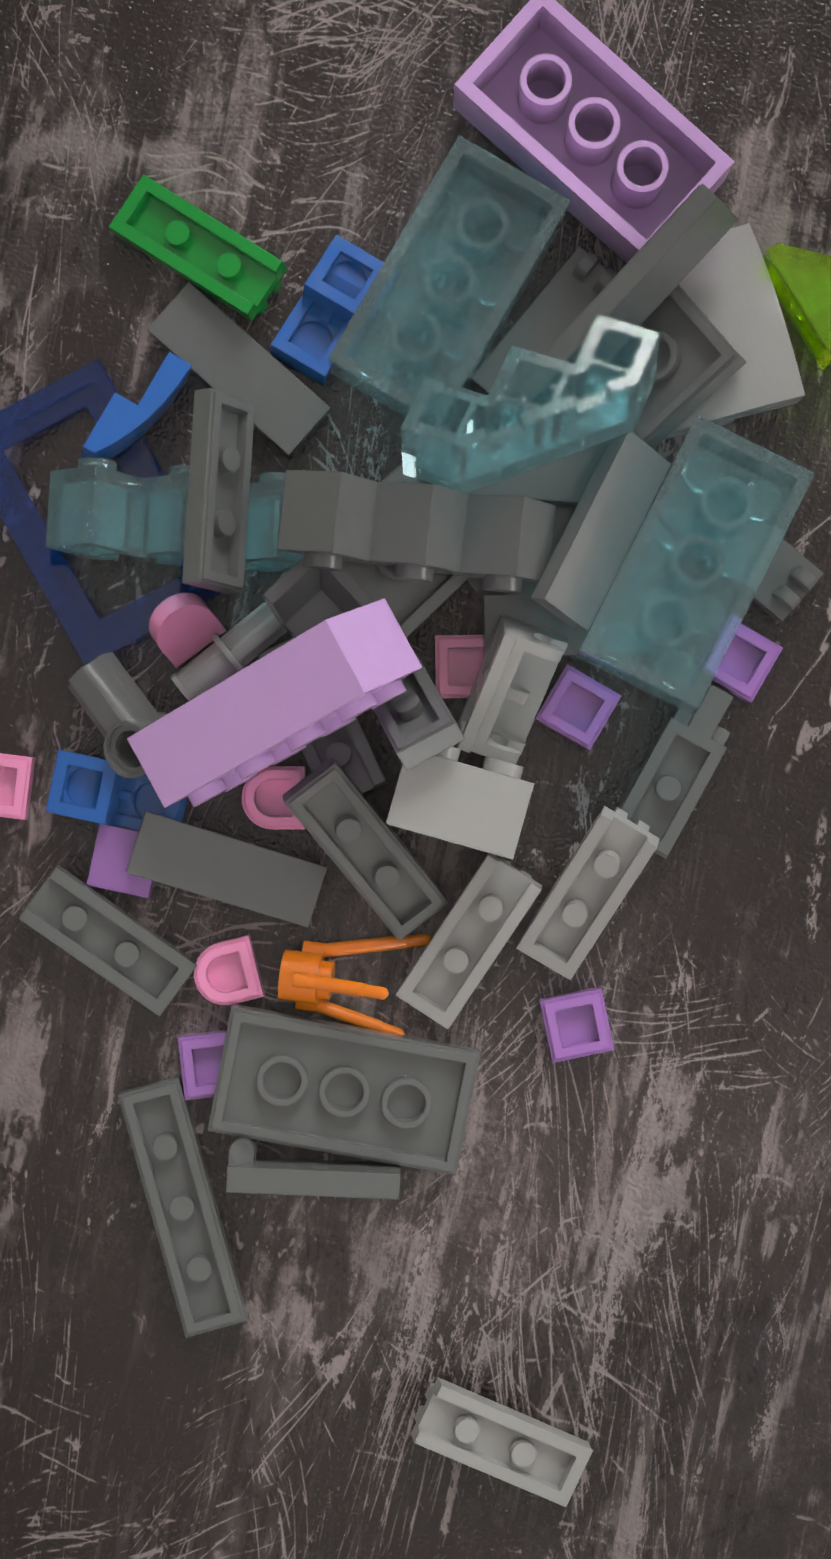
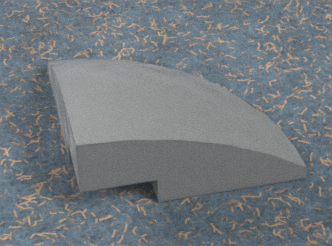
[605,223,805,441]

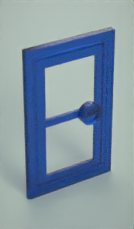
[0,359,222,665]

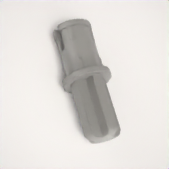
[170,602,287,701]

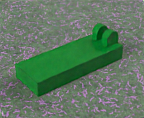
[109,174,287,321]

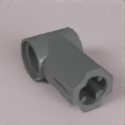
[68,652,168,778]

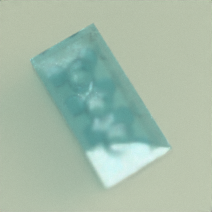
[328,135,571,433]
[576,415,815,713]

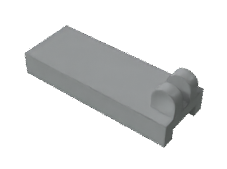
[516,806,660,980]
[395,853,542,1029]
[411,1377,593,1507]

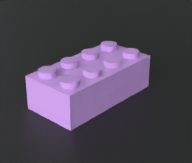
[453,0,735,263]
[127,598,422,808]

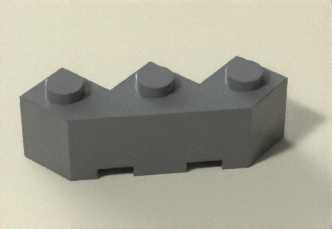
[278,470,556,593]

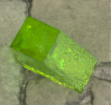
[763,243,831,371]

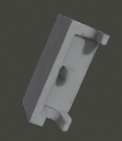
[457,614,568,765]

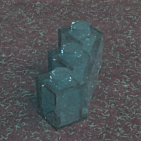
[400,314,660,494]
[45,458,304,572]

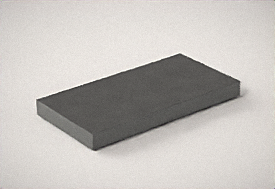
[208,1004,480,1176]

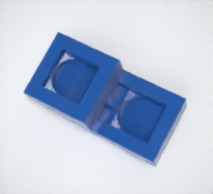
[269,235,391,386]
[80,352,191,468]
[45,750,188,831]

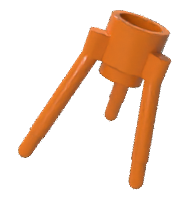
[278,933,431,1035]

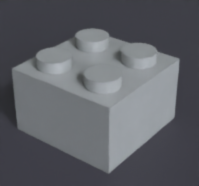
[386,747,535,860]

